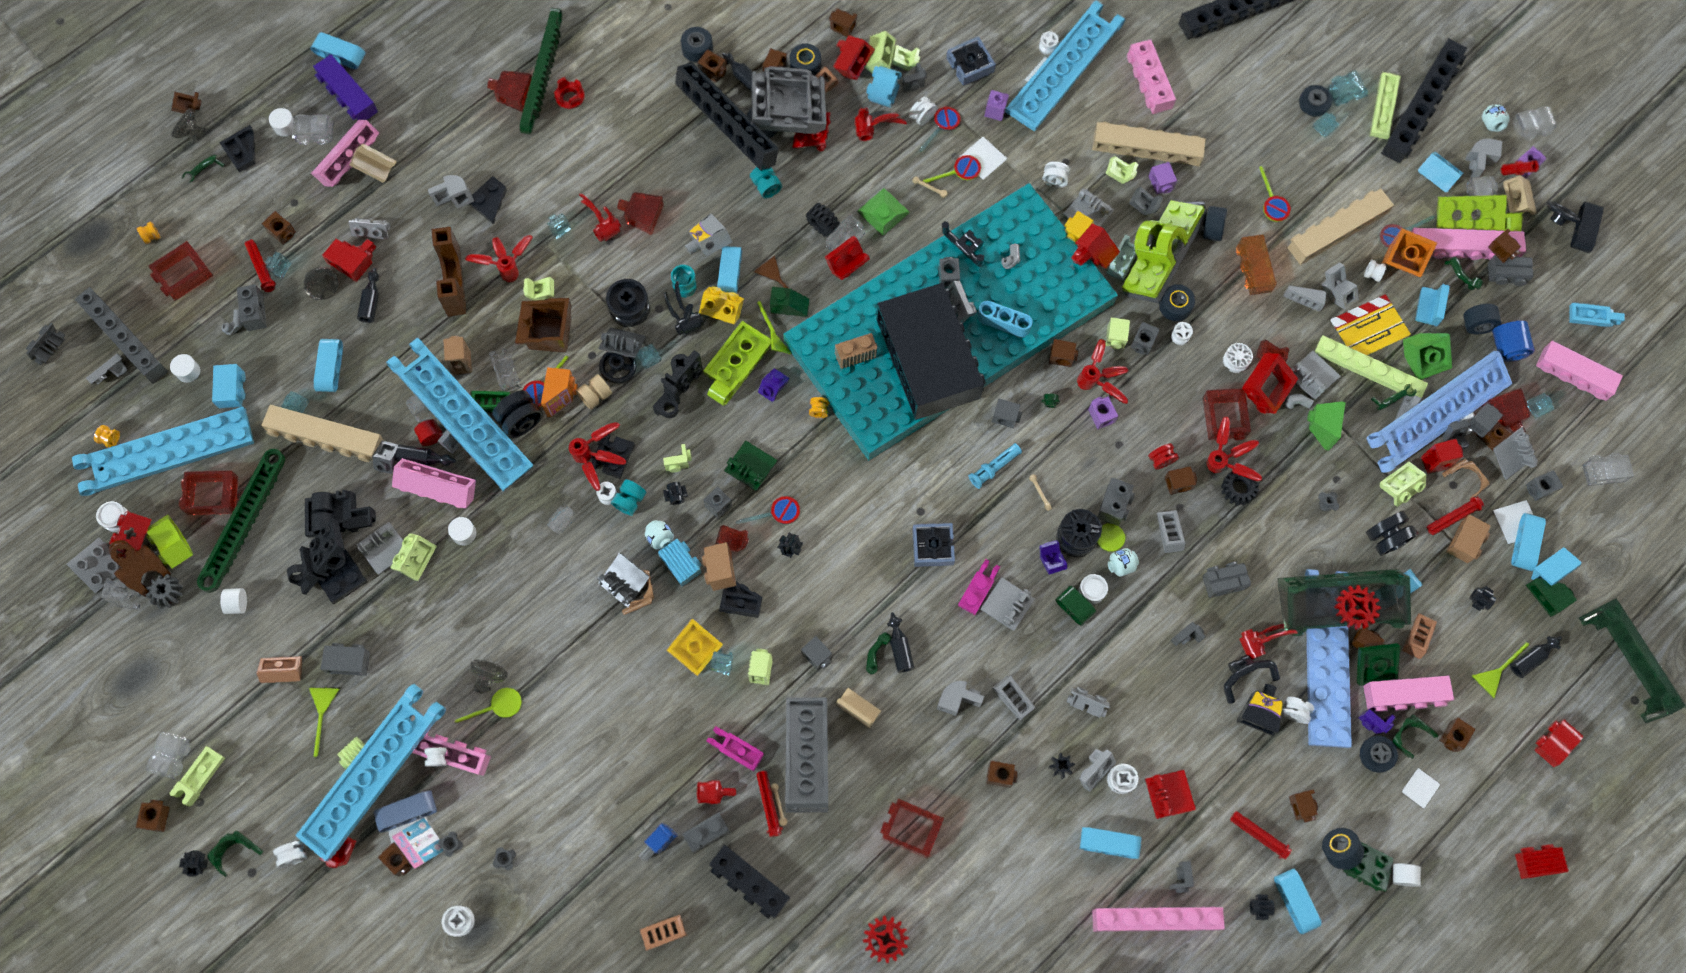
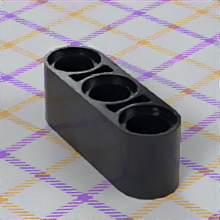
[1570,201,1604,253]

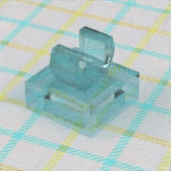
[1312,112,1339,138]
[547,213,572,239]
[264,252,292,279]
[637,343,661,369]
[281,391,310,413]
[1526,393,1555,419]
[710,649,734,675]

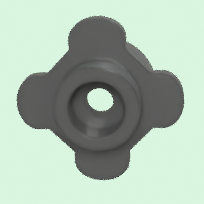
[1318,492,1339,511]
[438,831,463,857]
[493,847,516,871]

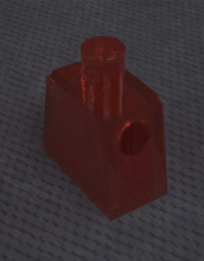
[487,71,532,112]
[617,192,664,235]
[1481,388,1530,433]

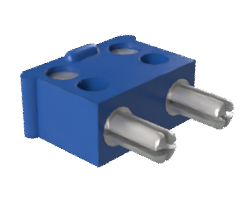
[639,823,678,861]

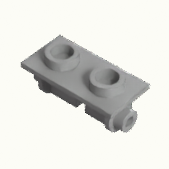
[348,218,390,239]
[1066,687,1110,718]

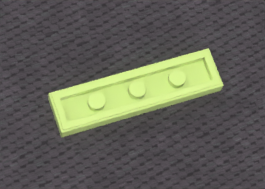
[1370,72,1400,140]

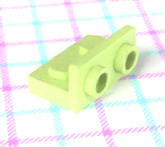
[1380,462,1426,507]
[391,534,437,581]

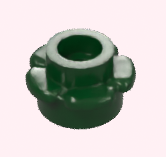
[1041,394,1060,408]

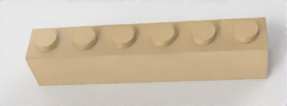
[1092,122,1206,166]
[1288,188,1394,265]
[261,405,384,462]

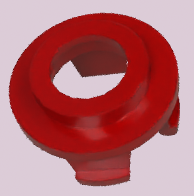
[554,77,585,109]

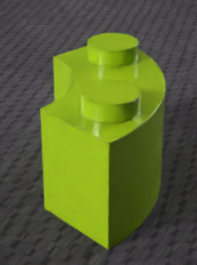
[146,514,193,568]

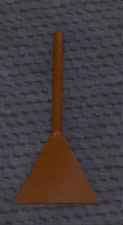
[753,256,789,288]

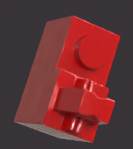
[833,36,875,81]
[1071,223,1120,268]
[322,239,376,282]

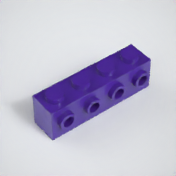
[313,54,378,121]

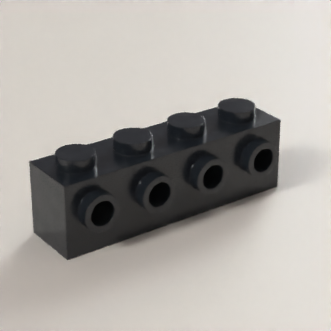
[709,844,791,919]

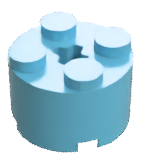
[866,66,902,108]

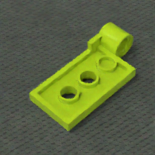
[1436,195,1523,231]
[703,321,771,406]

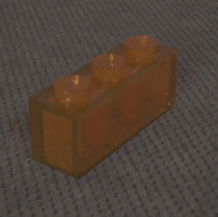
[1236,234,1277,295]

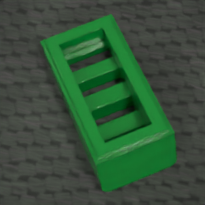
[470,391,510,413]

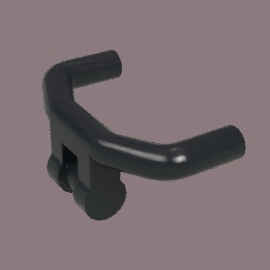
[942,221,984,267]
[1224,655,1280,704]

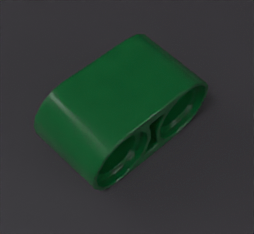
[1055,586,1096,626]

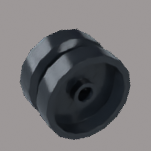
[606,279,650,327]
[492,390,543,439]
[1365,510,1419,556]

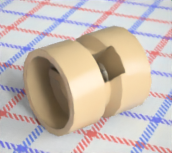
[576,374,612,410]

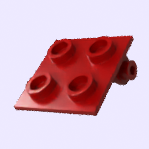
[792,112,831,151]
[1145,770,1196,819]

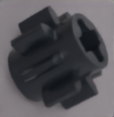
[663,482,688,505]
[777,532,803,558]
[1469,586,1496,611]
[1048,753,1075,779]
[179,850,208,877]
[1249,894,1275,921]

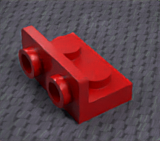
[825,236,870,280]

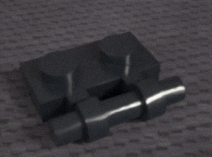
[590,434,635,479]

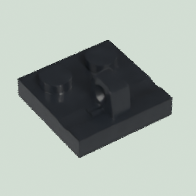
[318,549,368,604]

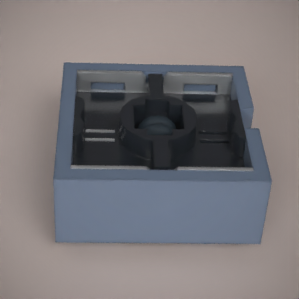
[946,36,996,86]
[912,523,955,567]

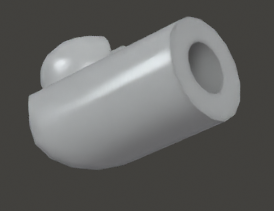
[1001,244,1020,269]
[222,309,243,335]
[1284,394,1314,409]

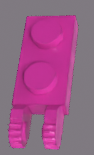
[958,559,1000,615]
[706,726,765,772]

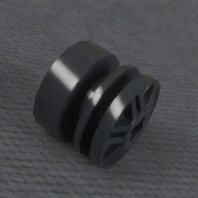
[1056,509,1102,558]

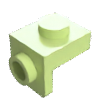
[891,45,920,71]
[1106,156,1138,184]
[523,277,554,300]
[663,444,692,472]

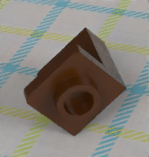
[171,92,201,116]

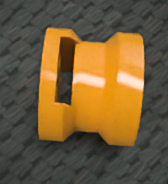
[137,221,161,244]
[809,397,829,418]
[94,425,120,448]

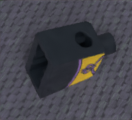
[1236,684,1283,736]

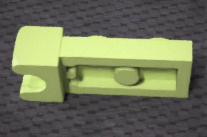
[170,746,225,806]

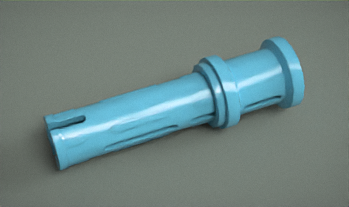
[969,443,1022,489]

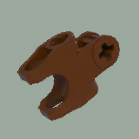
[109,540,171,597]

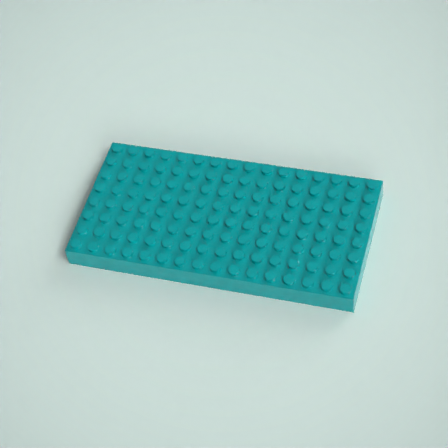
[783,183,1118,461]

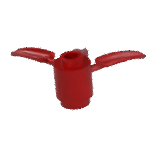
[854,107,907,141]
[579,193,622,242]
[465,235,533,282]
[1077,339,1128,404]
[1207,417,1262,481]
[569,422,626,491]
[1239,623,1298,659]

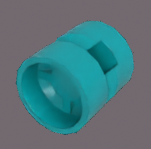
[750,167,783,199]
[671,264,697,298]
[611,479,647,516]

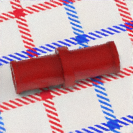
[1501,160,1539,176]

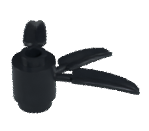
[664,281,704,337]

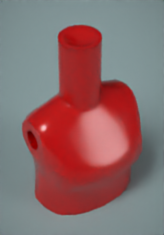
[697,780,736,804]

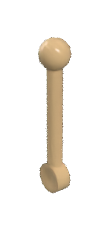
[912,177,947,198]
[1029,474,1052,511]
[771,783,787,826]

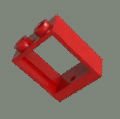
[1242,353,1298,414]

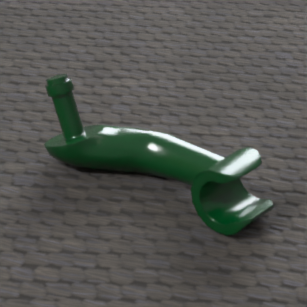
[181,155,225,183]
[1445,256,1483,290]
[1371,384,1417,410]
[866,632,892,674]

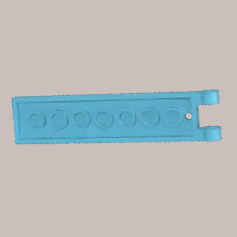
[1005,0,1125,132]
[386,338,533,491]
[72,407,254,496]
[295,684,446,861]

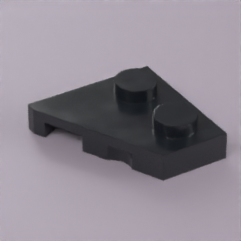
[219,125,255,173]
[469,176,507,224]
[719,581,762,618]

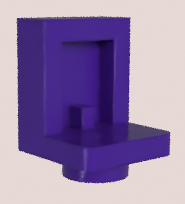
[758,368,790,402]
[1039,540,1067,575]
[1358,709,1396,735]

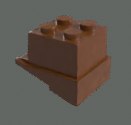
[515,298,572,353]

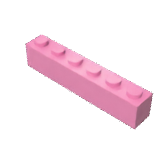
[1411,228,1526,260]
[1092,907,1225,932]

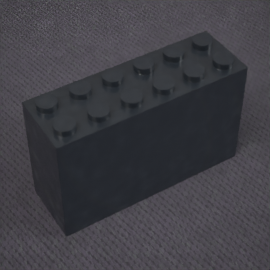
[876,282,986,420]

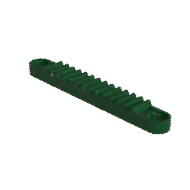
[520,8,562,135]
[197,449,285,593]

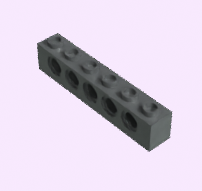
[75,287,168,384]

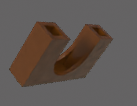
[431,226,467,317]

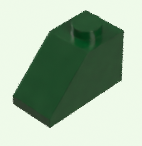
[770,287,810,317]
[1526,578,1577,617]

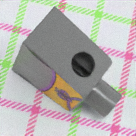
[685,213,733,256]

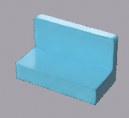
[1418,152,1464,192]
[1415,284,1450,326]
[1531,547,1581,585]

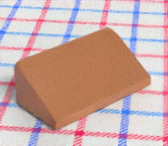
[257,656,302,683]

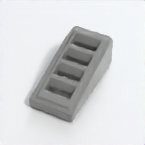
[1284,285,1326,311]
[1157,510,1186,553]
[992,676,1035,720]

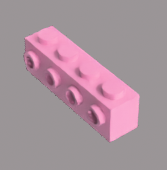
[1127,40,1176,114]
[311,120,379,187]
[1536,341,1623,401]
[392,458,476,509]
[1363,676,1454,712]
[412,732,491,776]

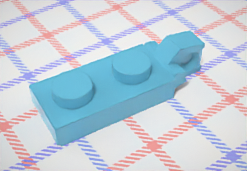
[1569,303,1625,327]

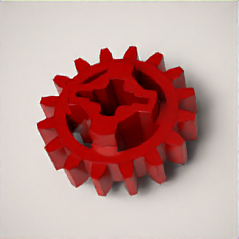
[1334,585,1381,630]
[863,916,909,964]

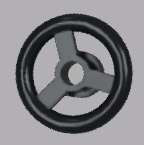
[1546,201,1580,226]
[599,352,637,384]

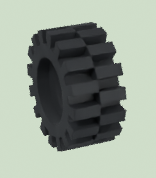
[805,203,840,238]
[1221,471,1260,506]

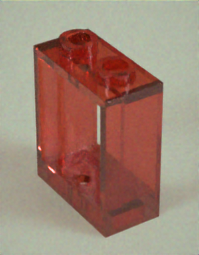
[148,241,214,301]
[1202,388,1251,441]
[179,470,238,515]
[880,799,944,859]

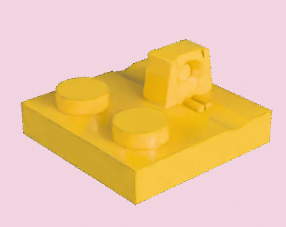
[666,619,723,676]

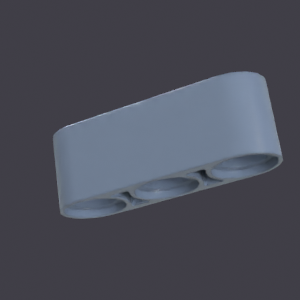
[373,791,437,833]

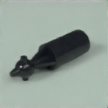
[722,52,753,93]
[357,268,379,323]
[396,445,456,466]
[887,612,915,673]
[1510,636,1562,678]

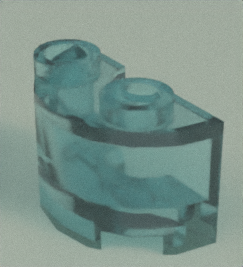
[1327,70,1369,106]

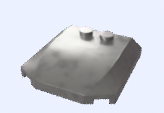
[752,67,826,134]

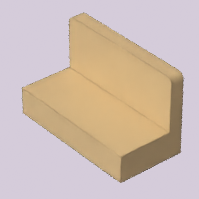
[349,144,396,183]
[1503,175,1537,215]
[836,688,881,729]

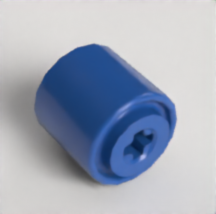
[1492,321,1535,362]

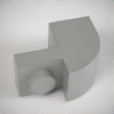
[1465,139,1503,179]
[428,175,474,209]
[1322,263,1359,309]
[937,681,984,716]

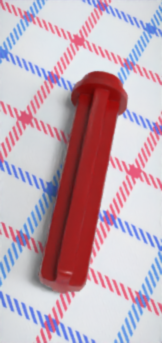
[245,239,276,292]
[1426,497,1484,535]
[756,771,783,837]
[1230,811,1292,860]

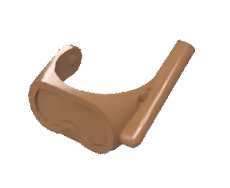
[1442,459,1490,498]
[622,570,654,615]

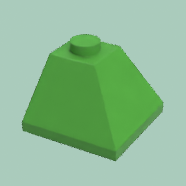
[858,188,909,236]
[1403,333,1452,380]
[1307,402,1346,451]

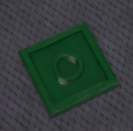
[1356,643,1401,686]

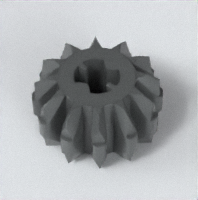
[146,574,183,609]

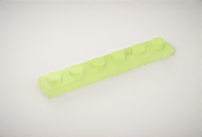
[1314,335,1428,398]

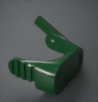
[1392,714,1439,759]
[207,830,264,877]

